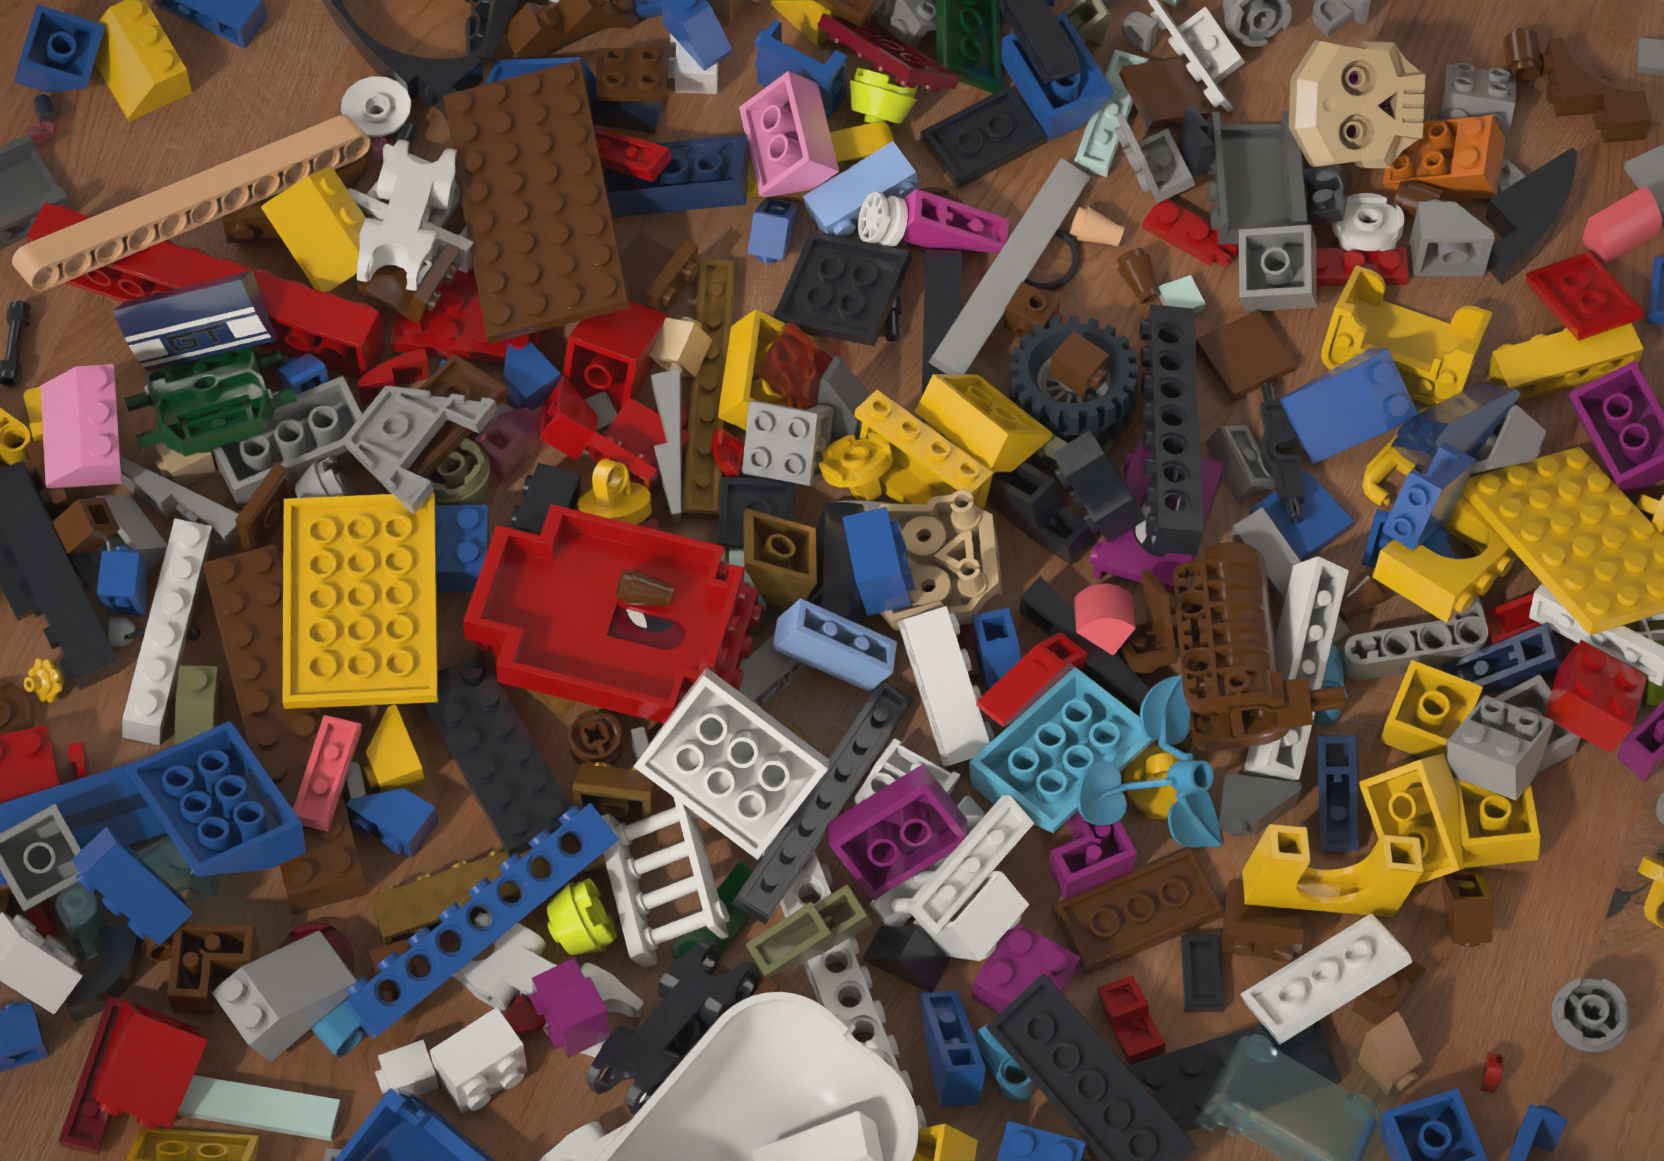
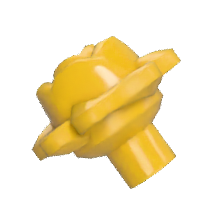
[24,658,64,703]

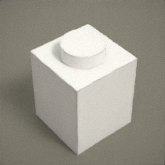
[375,1040,439,1096]

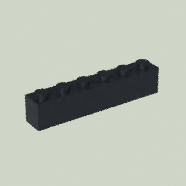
[0,469,121,690]

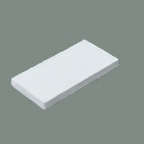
[1241,913,1412,1044]

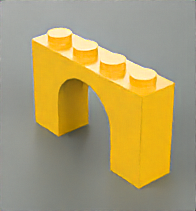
[1373,493,1519,623]
[1242,824,1423,917]

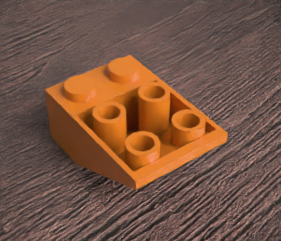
[1383,115,1506,201]

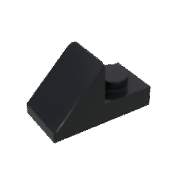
[1303,165,1352,225]

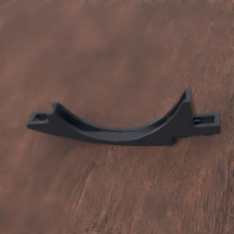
[322,0,484,121]

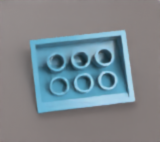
[969,667,1156,833]

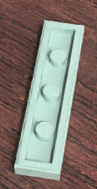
[1074,50,1148,177]
[177,1075,341,1141]

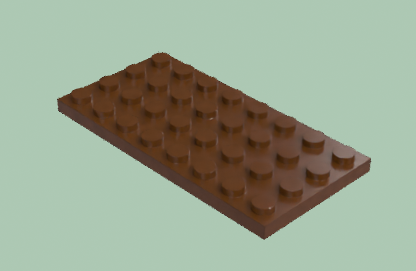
[443,60,631,344]

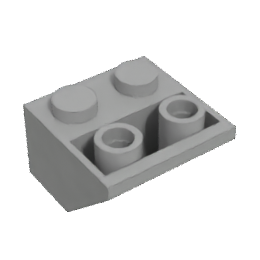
[1447,695,1553,800]

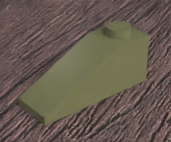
[174,666,223,746]

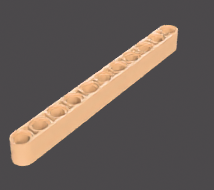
[12,115,371,292]

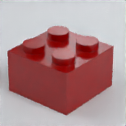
[1544,640,1647,753]

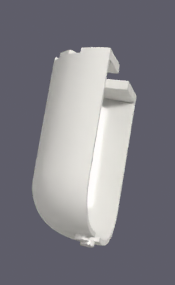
[596,992,918,1161]

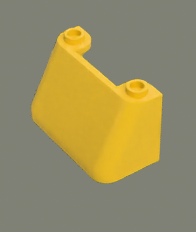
[1321,265,1493,406]

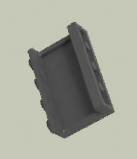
[1207,110,1308,244]
[0,135,71,250]

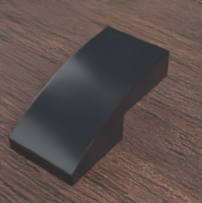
[1178,107,1215,176]

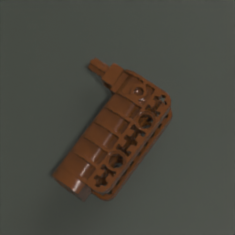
[1173,542,1347,751]

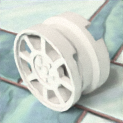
[858,192,908,247]

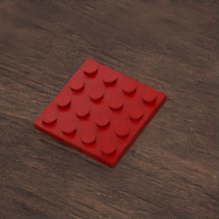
[390,231,542,364]

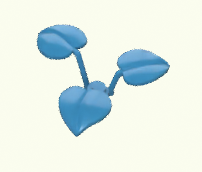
[1077,676,1222,848]

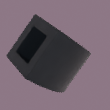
[66,923,142,1022]

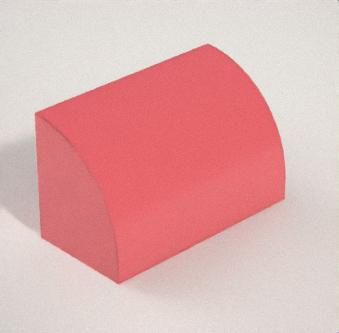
[1582,186,1662,266]
[1074,584,1136,655]

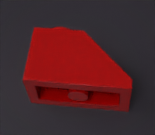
[539,376,599,460]

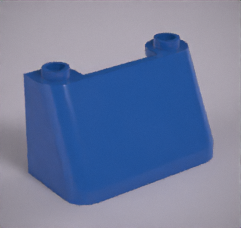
[334,1088,495,1161]

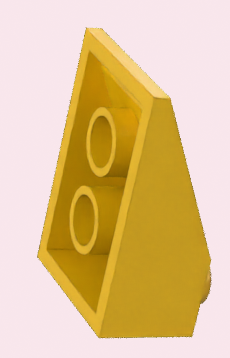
[1359,753,1464,886]

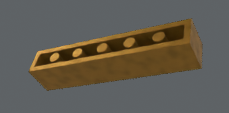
[370,835,607,946]

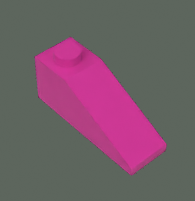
[901,189,1009,253]

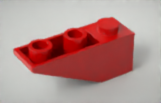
[976,632,1088,727]

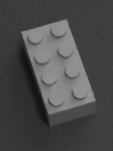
[211,376,362,511]

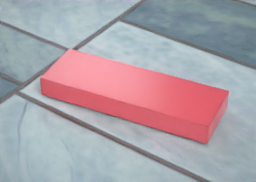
[293,715,362,832]

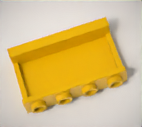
[854,390,993,510]

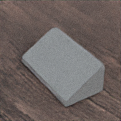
[1207,425,1275,500]

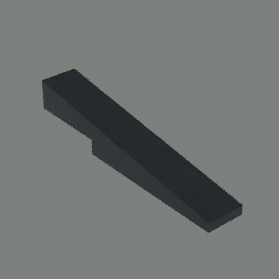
[1019,576,1192,753]

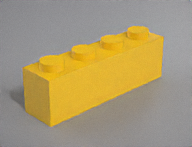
[1487,323,1644,402]

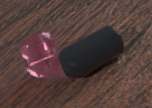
[27,94,55,145]
[370,122,418,162]

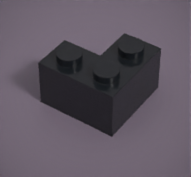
[1052,430,1146,543]

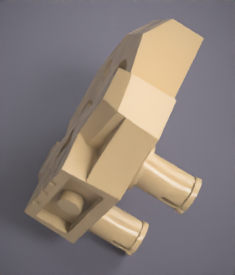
[1289,40,1426,168]
[879,490,1003,631]

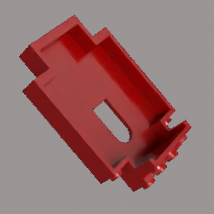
[463,504,764,723]

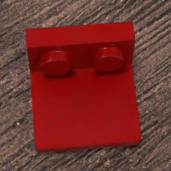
[587,398,690,495]

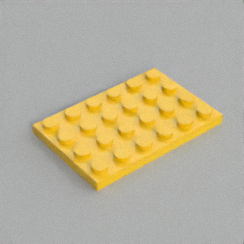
[1462,446,1664,636]
[283,492,438,709]

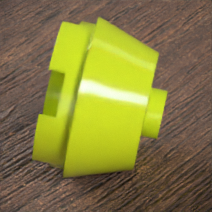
[850,67,918,124]
[547,878,618,955]

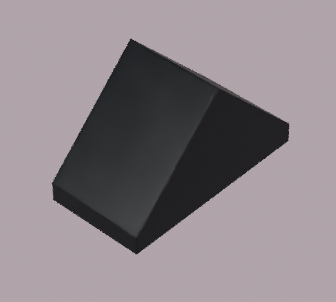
[591,96,663,134]
[863,925,950,992]

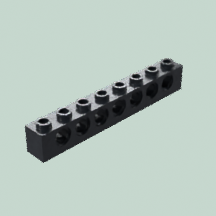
[1139,304,1204,555]

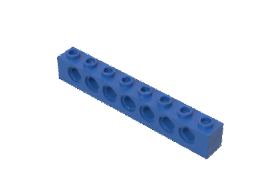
[343,803,619,1040]

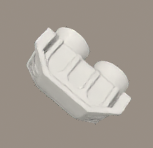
[852,738,960,807]

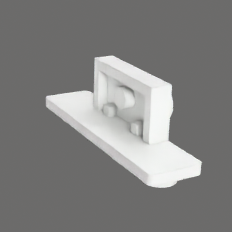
[1148,0,1245,113]

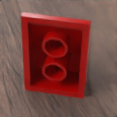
[0,725,61,804]

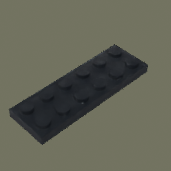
[422,652,572,858]
[985,973,1200,1161]
[1127,1021,1342,1132]

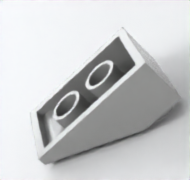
[211,931,358,1063]

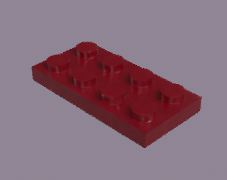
[818,13,960,91]

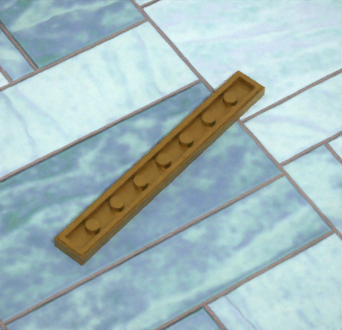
[682,259,736,520]

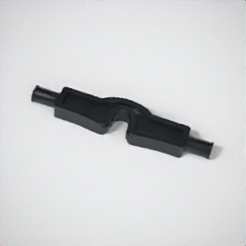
[1260,383,1305,524]

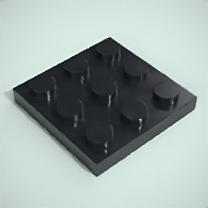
[773,231,912,347]

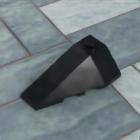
[465,0,520,60]
[785,502,863,624]

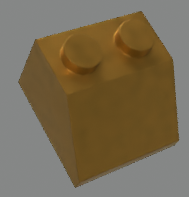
[744,509,817,608]
[573,762,659,825]

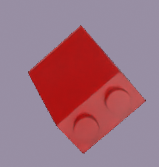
[563,301,669,414]
[92,999,208,1131]

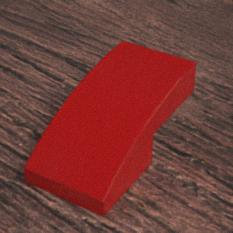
[357,348,430,405]
[1097,975,1165,1065]

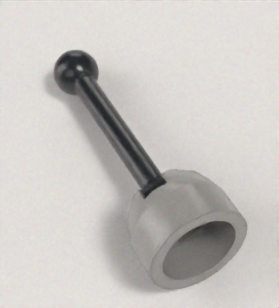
[109,617,201,647]

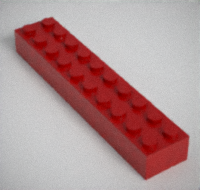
[26,202,385,380]

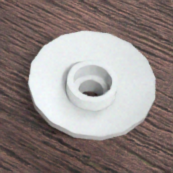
[341,76,411,137]

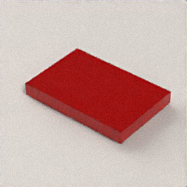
[1526,252,1643,341]

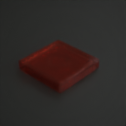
[755,320,833,410]

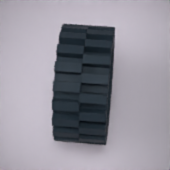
[1010,316,1138,446]

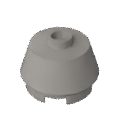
[1223,0,1292,47]
[294,456,360,498]
[1551,978,1630,1053]

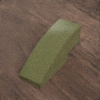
[745,885,873,978]

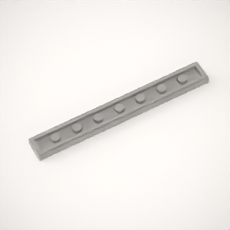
[929,158,1091,374]

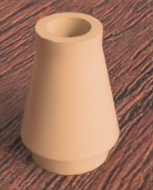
[1069,206,1125,247]

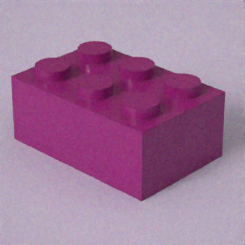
[1568,361,1664,497]
[828,763,969,900]

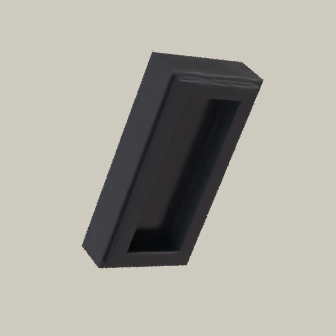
[1180,934,1224,1012]

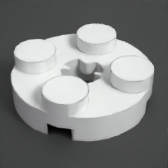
[1332,193,1404,251]

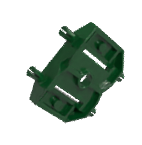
[124,347,297,457]

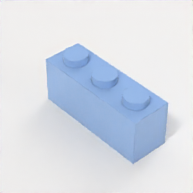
[803,141,919,238]
[773,598,897,692]

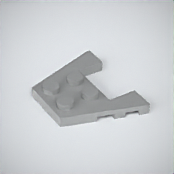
[343,386,498,515]

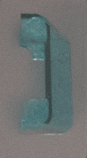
[52,834,221,964]
[1195,1034,1380,1161]

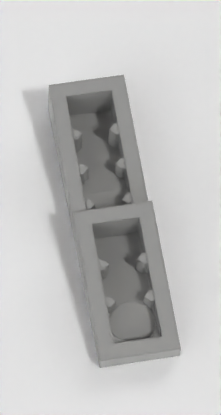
[651,368,682,526]
[120,456,241,554]
[1230,507,1350,645]

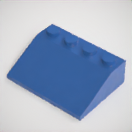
[125,721,306,877]

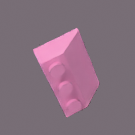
[739,71,839,198]
[41,364,122,488]

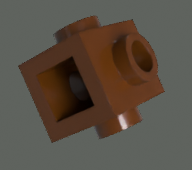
[1003,281,1062,338]

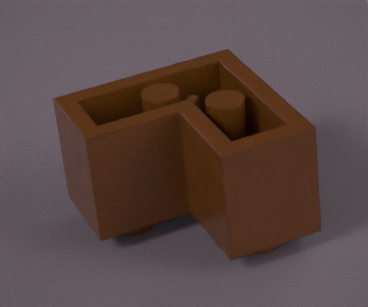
[167,922,259,1014]

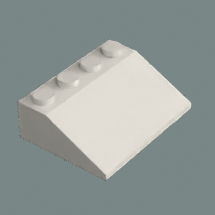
[634,667,829,860]

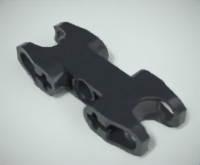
[585,939,761,1115]

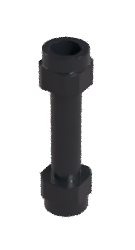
[0,301,31,387]

